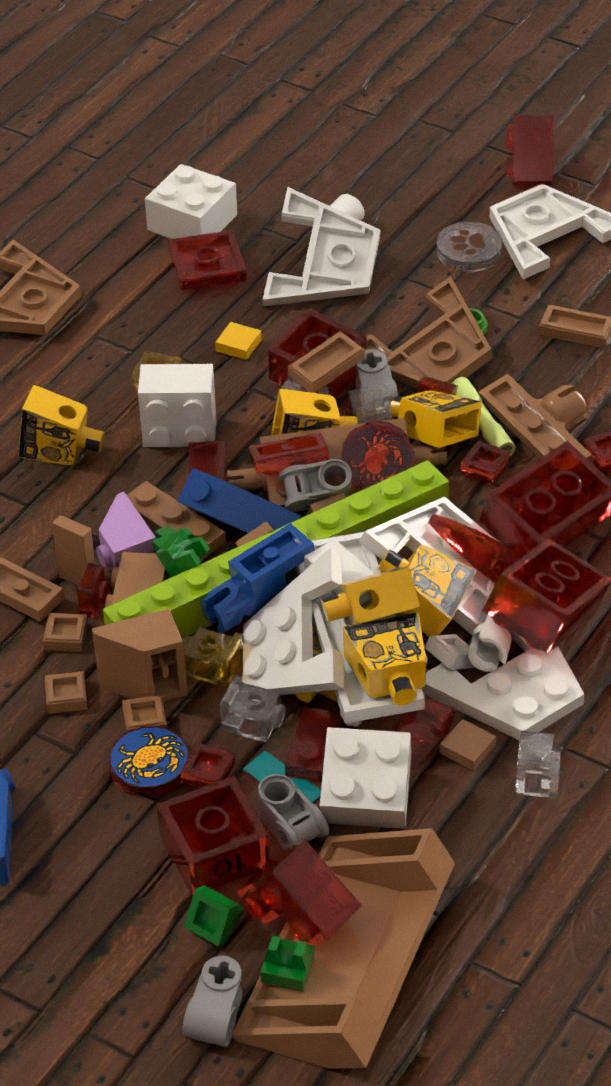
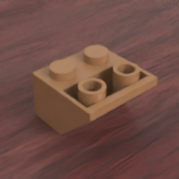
[92,608,188,702]

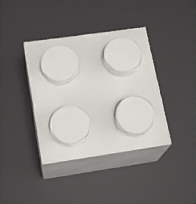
[145,164,237,250]
[138,364,216,447]
[320,727,412,829]

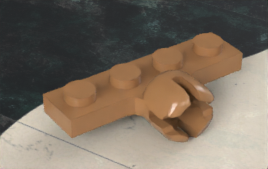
[479,374,593,483]

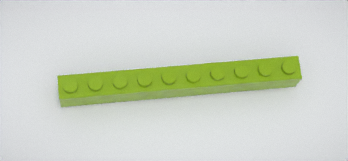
[103,460,449,638]

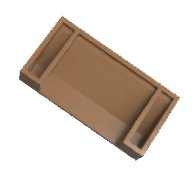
[231,828,455,1069]

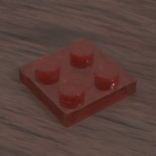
[168,230,247,291]

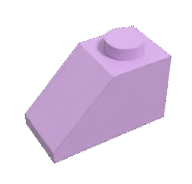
[96,492,156,571]

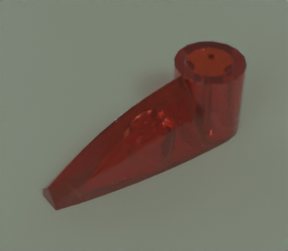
[428,513,535,588]
[395,695,456,771]

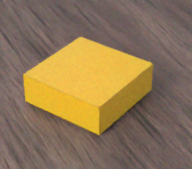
[215,322,262,360]

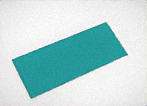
[243,751,321,803]

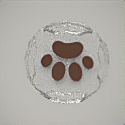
[437,222,502,272]

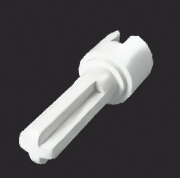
[468,590,513,672]

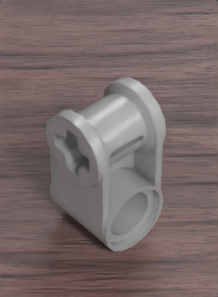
[356,349,398,416]
[278,459,352,512]
[258,774,329,856]
[182,956,243,1047]

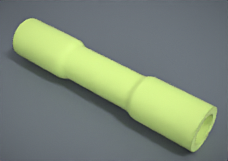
[450,377,516,460]

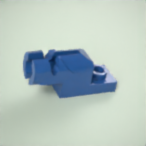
[201,523,315,634]

